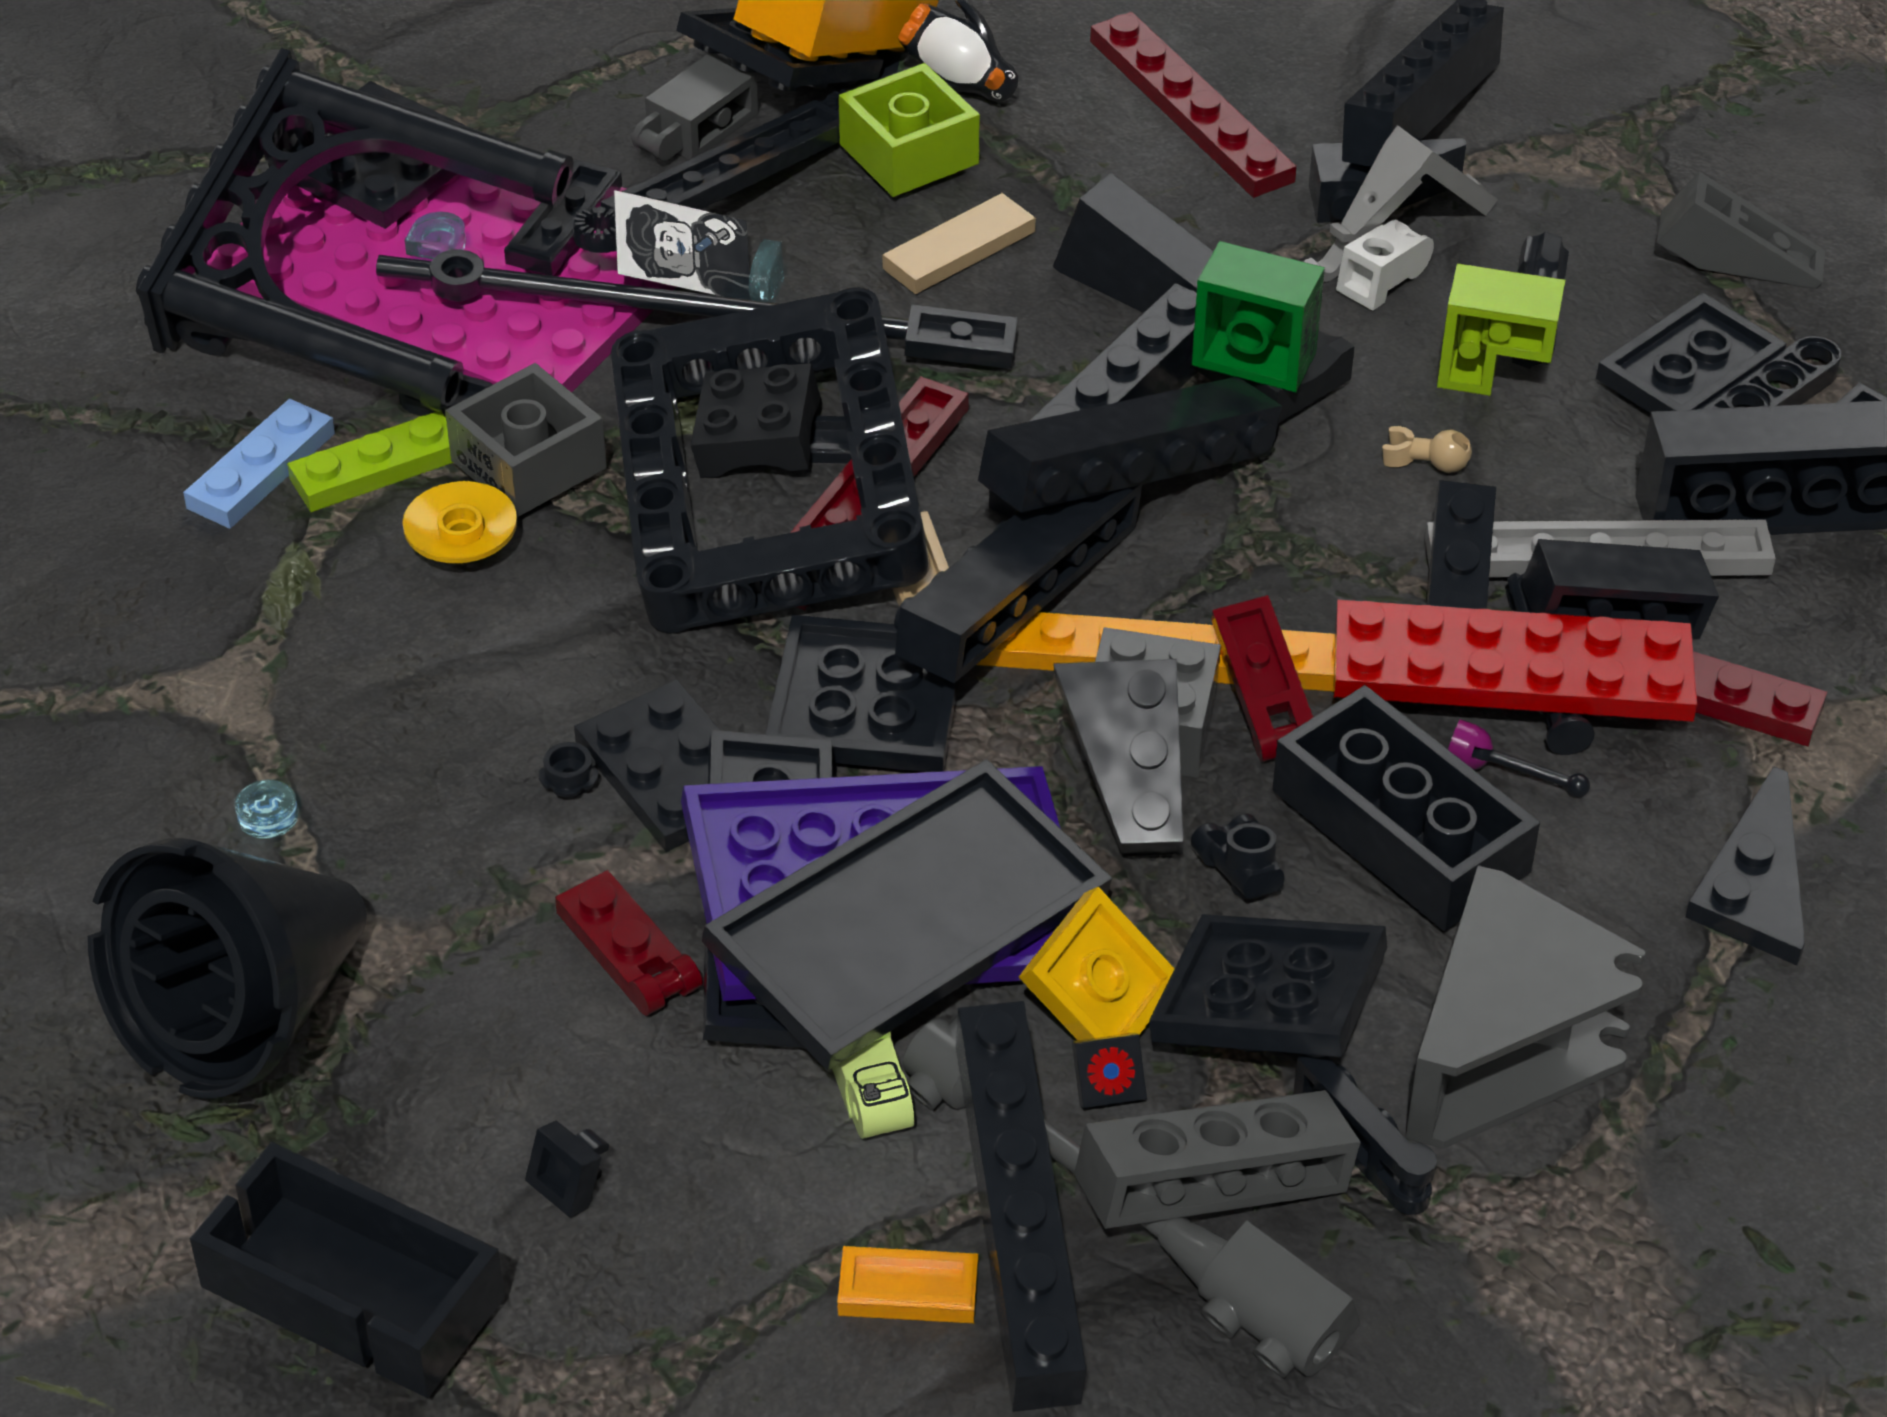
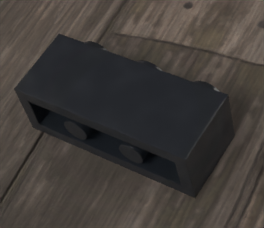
[1521,539,1719,639]

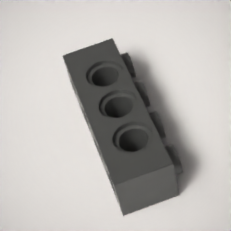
[1074,1090,1360,1229]

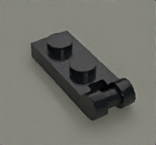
[1293,1055,1437,1215]

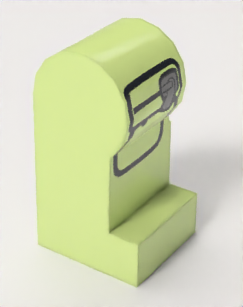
[832,1031,914,1139]

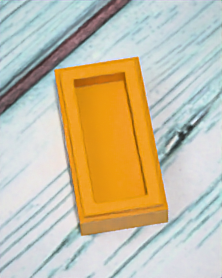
[837,1246,978,1324]

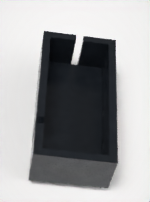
[189,1141,505,1399]

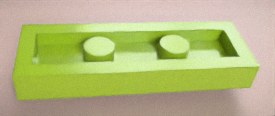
[287,412,454,512]

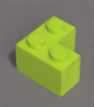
[1437,263,1566,396]

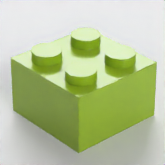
[839,63,980,197]

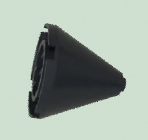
[88,838,367,1098]

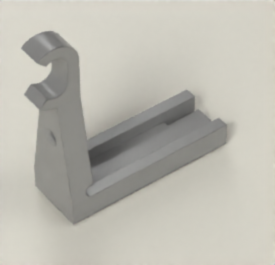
[1303,125,1498,282]

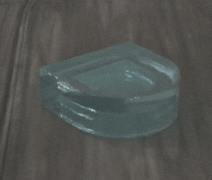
[404,212,466,259]
[749,239,784,303]

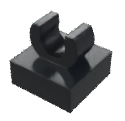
[525,1120,609,1218]

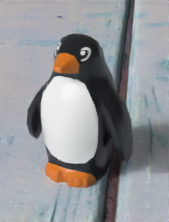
[898,0,1019,102]

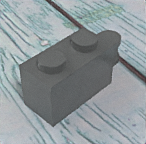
[632,53,758,161]

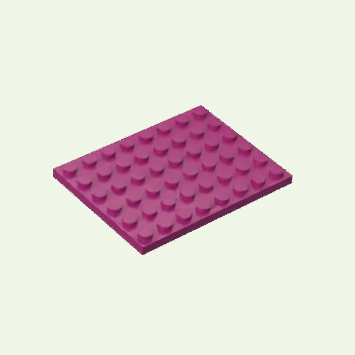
[207,174,676,392]

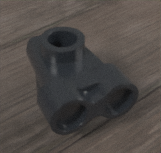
[1191,814,1285,899]

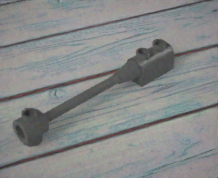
[903,1015,1361,1378]

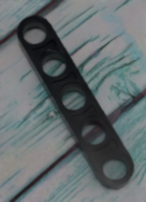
[1697,336,1842,410]

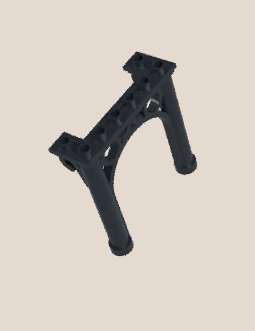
[136,48,574,414]

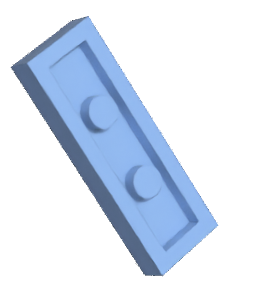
[183,398,335,529]

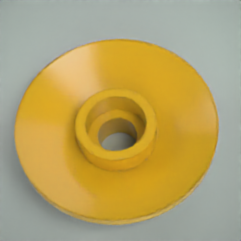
[403,481,517,563]

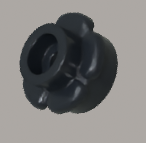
[539,742,599,797]

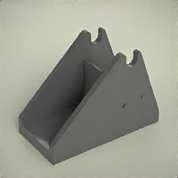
[1405,866,1646,1149]

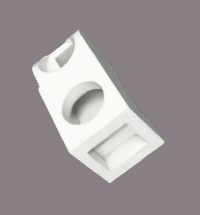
[1336,219,1434,311]

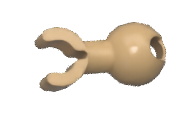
[1382,426,1472,473]

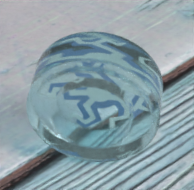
[235,780,299,839]

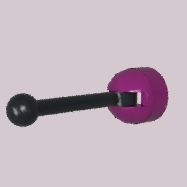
[1448,719,1590,797]

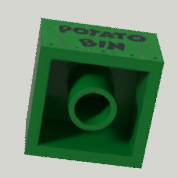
[1192,241,1325,392]

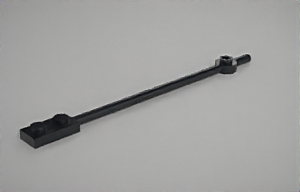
[376,249,1018,369]

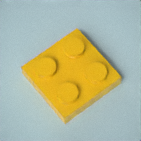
[1018,887,1175,1041]

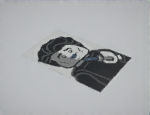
[614,190,751,300]

